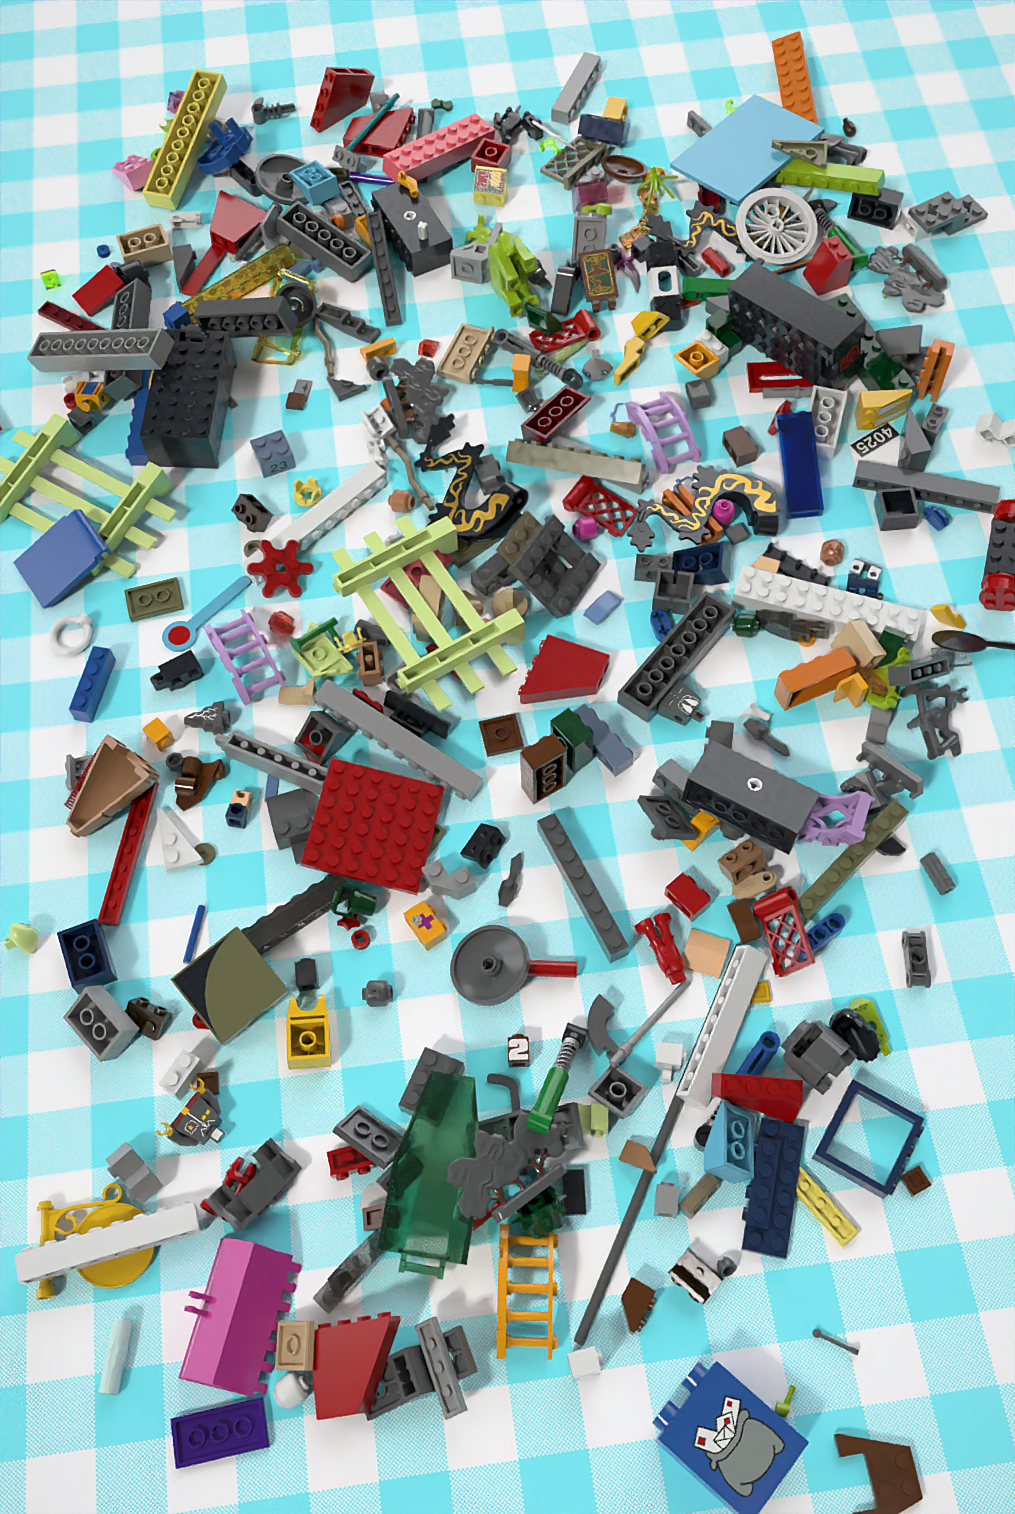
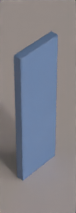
[264,774,279,802]

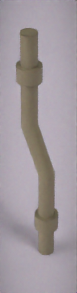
[312,316,335,377]
[386,434,435,511]

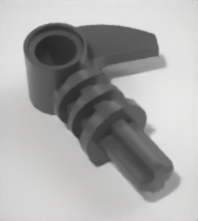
[251,97,296,125]
[528,259,553,290]

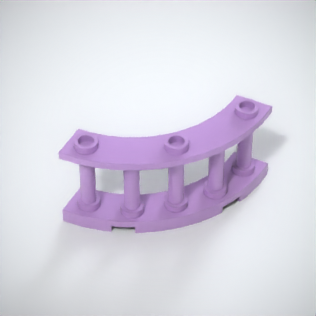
[625,391,702,474]
[203,609,286,706]

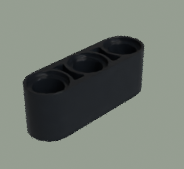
[230,159,263,197]

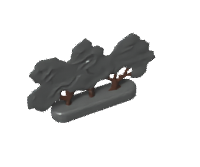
[867,243,947,313]
[382,357,450,447]
[447,1112,567,1223]

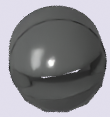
[716,1256,737,1277]

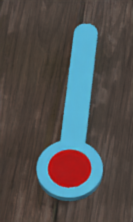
[162,576,251,652]

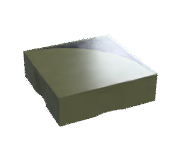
[170,926,290,1046]

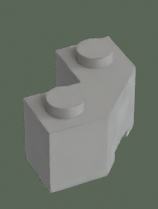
[421,859,476,900]
[105,1141,163,1204]

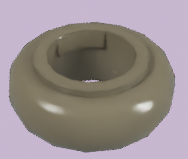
[243,540,260,558]

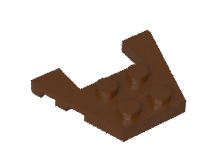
[833,1434,923,1514]

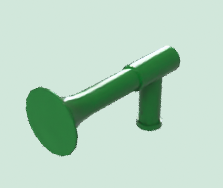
[289,617,342,653]

